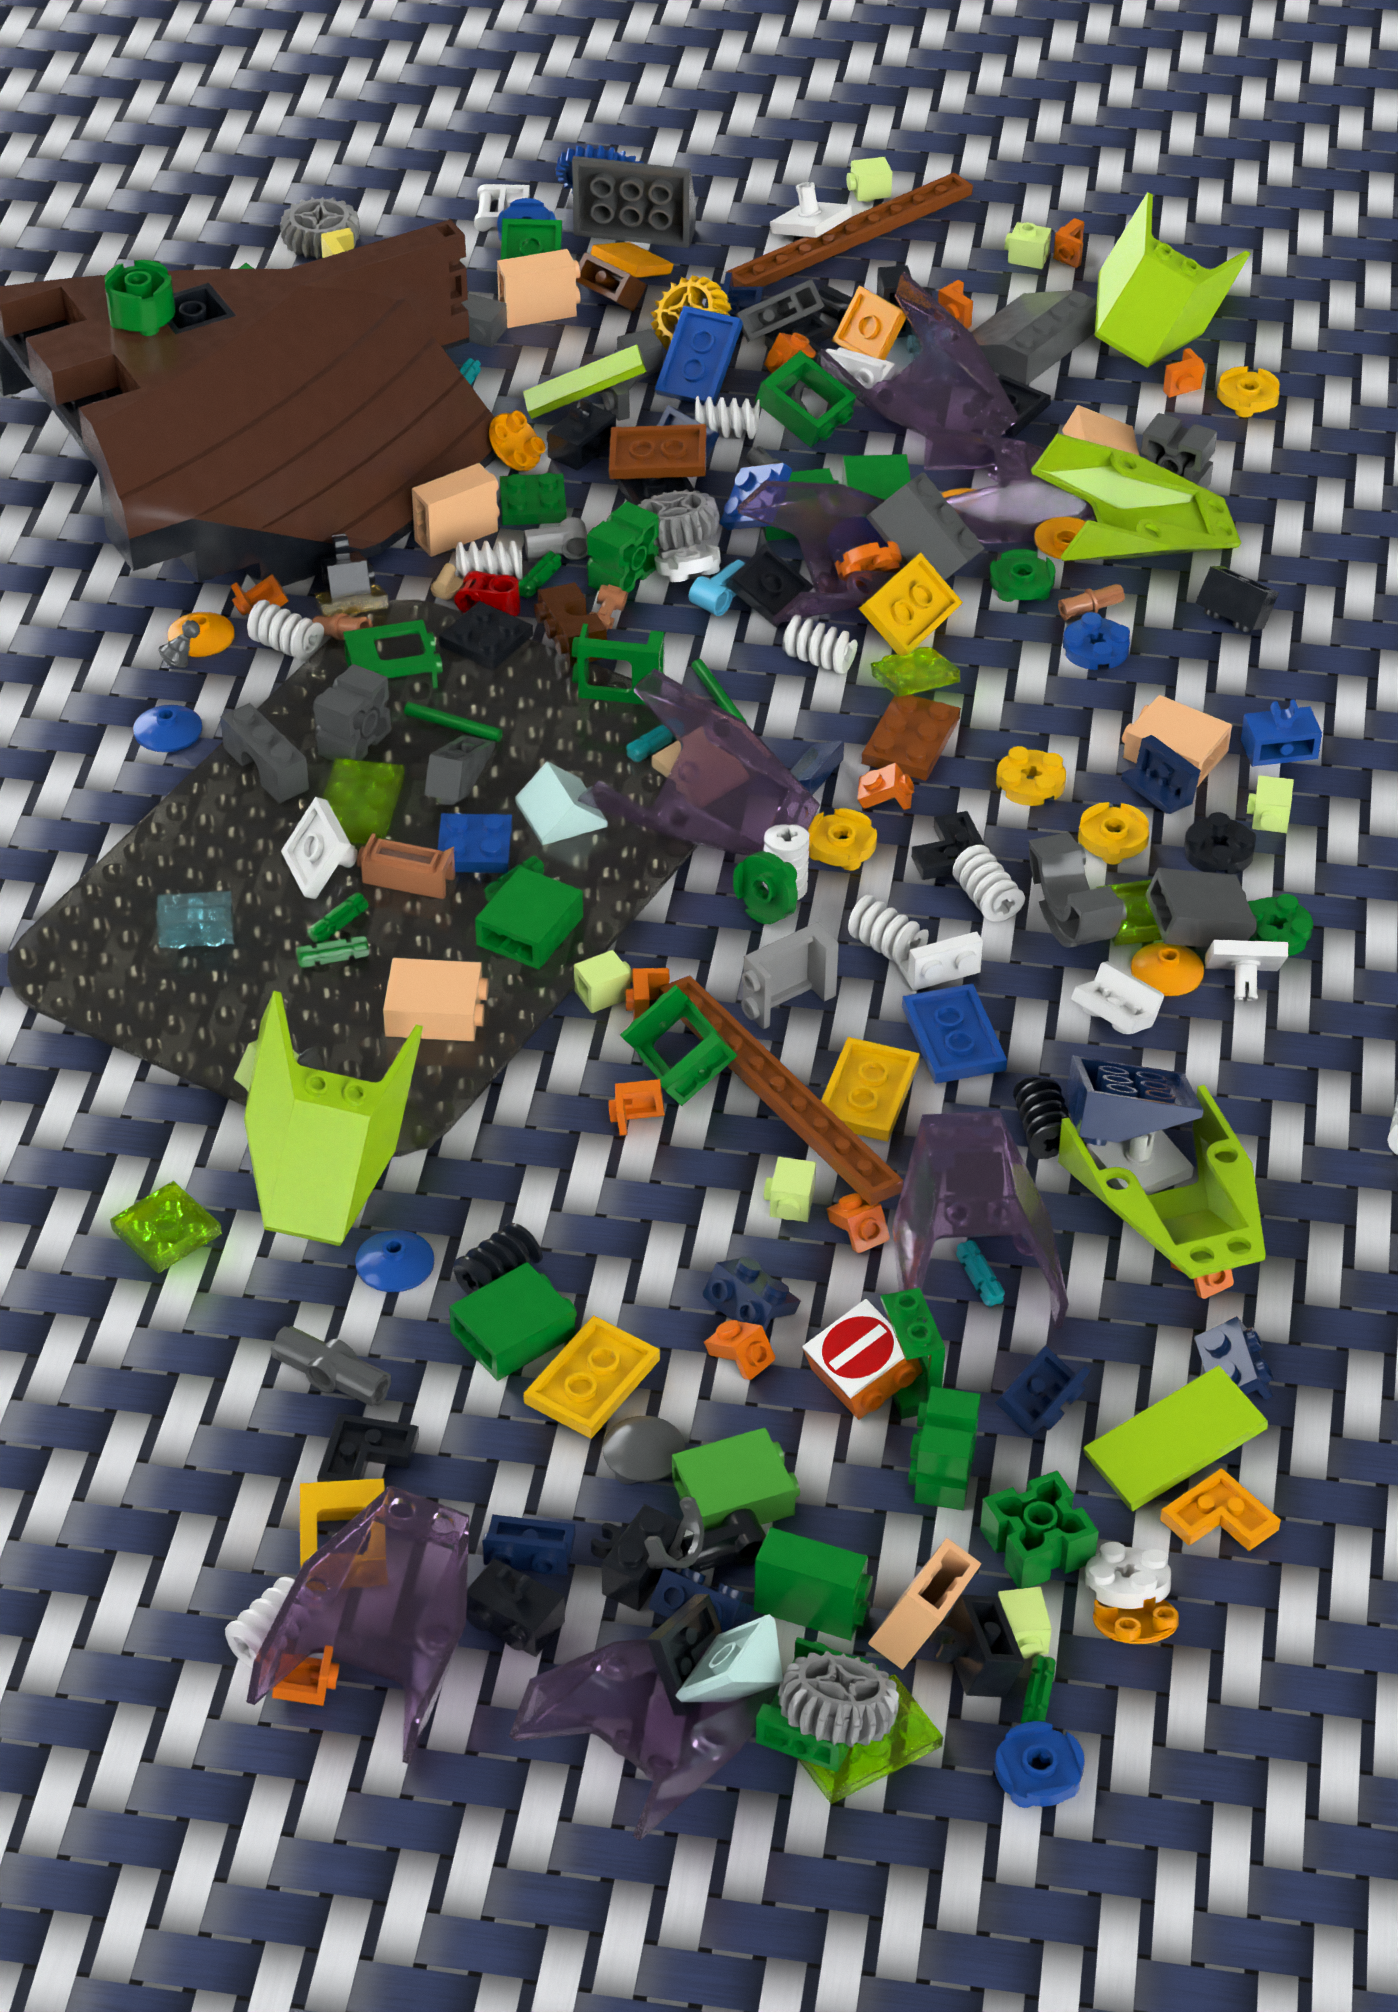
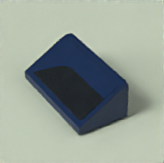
[779,741,844,799]

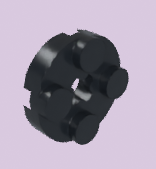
[1184,812,1256,874]

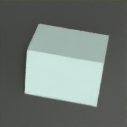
[515,761,607,846]
[675,1614,783,1702]

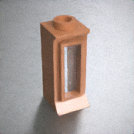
[357,833,455,899]

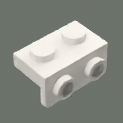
[823,347,895,393]
[900,931,983,991]
[1071,961,1164,1034]

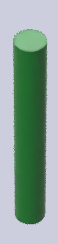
[691,659,747,730]
[404,702,503,742]

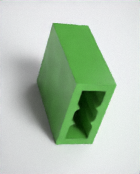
[672,1427,800,1530]

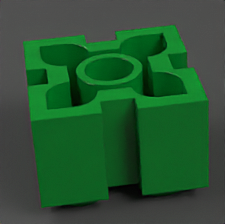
[586,501,659,593]
[908,1386,981,1511]
[980,1470,1099,1589]

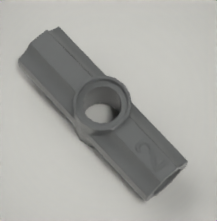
[271,1326,392,1406]

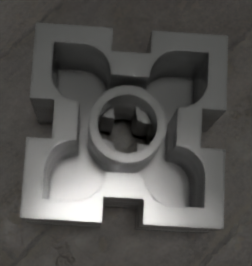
[1141,413,1217,489]
[313,664,391,769]

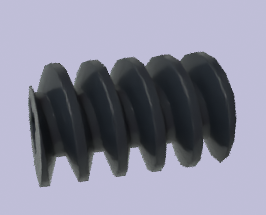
[1013,1077,1072,1159]
[453,1223,543,1295]

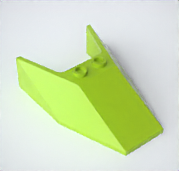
[1095,192,1251,368]
[1031,433,1241,561]
[244,991,423,1246]
[1058,1085,1266,1279]

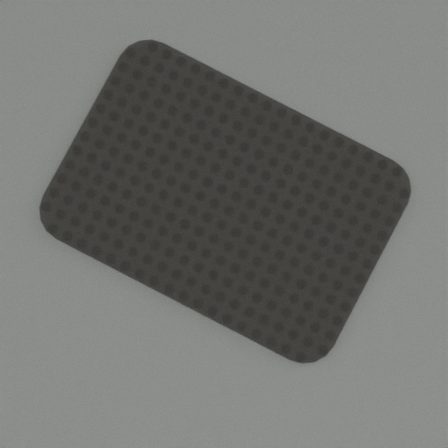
[7,599,762,1157]

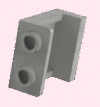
[741,922,839,1029]

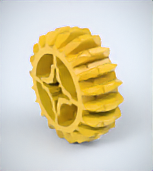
[651,274,732,351]

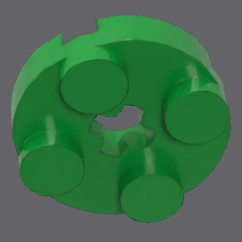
[989,549,1056,602]
[733,851,798,924]
[1248,894,1313,956]

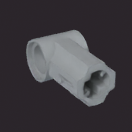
[524,517,588,560]

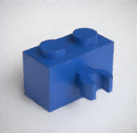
[1240,699,1322,767]

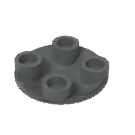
[603,1416,685,1485]

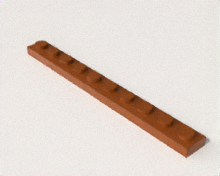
[726,172,973,287]
[659,975,904,1206]

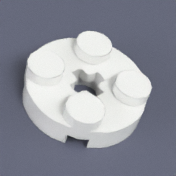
[655,545,721,582]
[1085,1542,1171,1609]

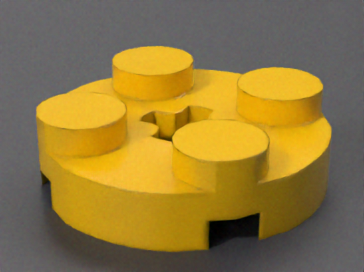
[1217,366,1280,417]
[996,746,1066,806]
[1078,802,1149,865]
[807,808,877,871]

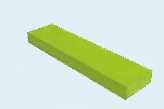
[523,344,646,419]

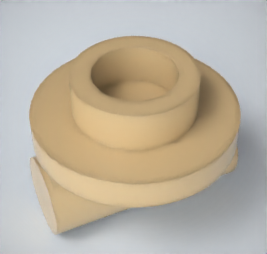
[431,563,464,600]

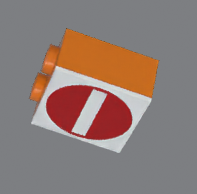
[802,1299,923,1420]

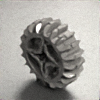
[280,197,360,259]
[637,489,720,551]
[778,1651,899,1747]

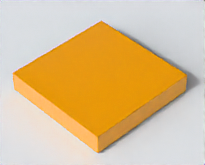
[590,242,674,278]
[832,286,909,361]

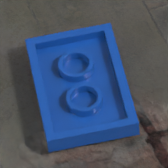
[654,305,743,406]
[902,984,1007,1084]

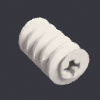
[695,396,760,439]
[456,540,523,582]
[247,600,324,661]
[782,614,858,674]
[763,825,810,900]
[953,845,1025,922]
[848,894,929,966]
[225,1577,322,1670]

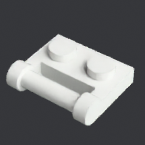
[474,184,530,232]

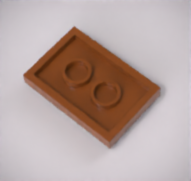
[609,424,707,479]
[861,691,961,781]

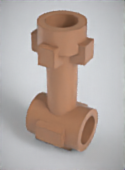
[590,584,628,630]

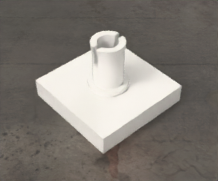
[770,182,853,238]
[281,797,357,899]
[1205,940,1288,1001]
[1087,1130,1194,1195]

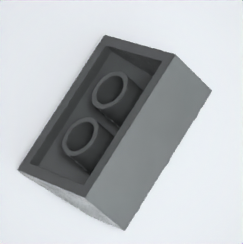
[866,472,985,580]

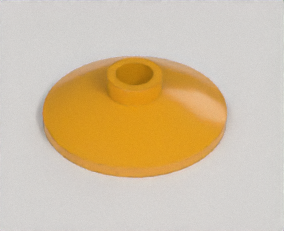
[1034,517,1086,559]
[168,612,235,657]
[1131,942,1204,996]

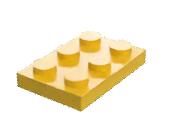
[859,552,963,659]
[821,1037,920,1142]
[524,1315,660,1439]

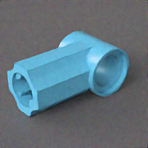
[688,560,745,616]

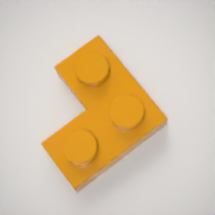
[1160,1468,1281,1551]

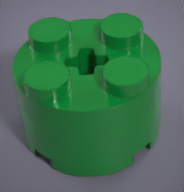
[104,260,175,336]

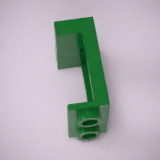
[343,620,443,688]
[572,623,664,706]
[620,985,738,1106]
[881,1287,945,1419]
[756,1637,879,1772]

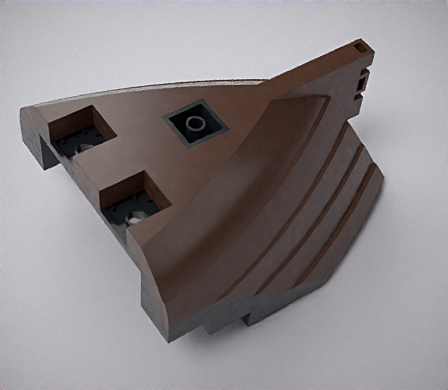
[0,219,497,587]

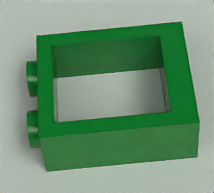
[755,350,857,448]

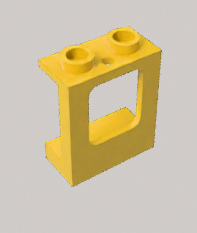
[300,1478,388,1591]

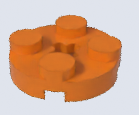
[835,541,902,587]

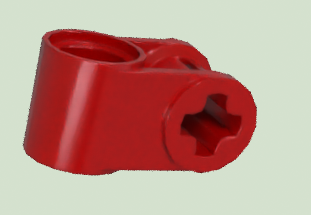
[454,571,521,617]

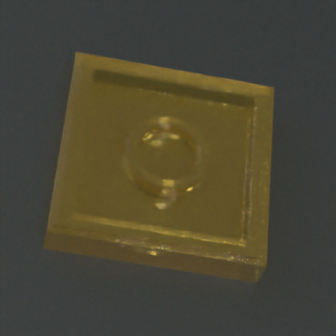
[315,585,389,617]

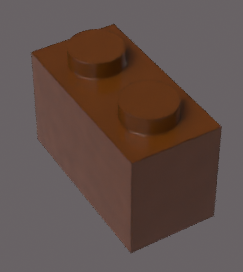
[576,252,647,312]

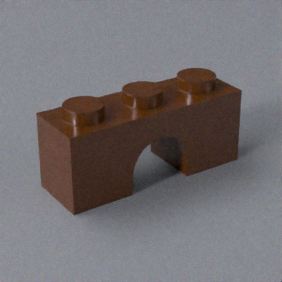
[534,582,607,666]

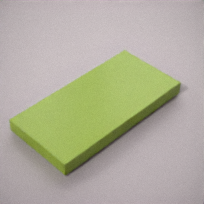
[1084,1365,1268,1512]

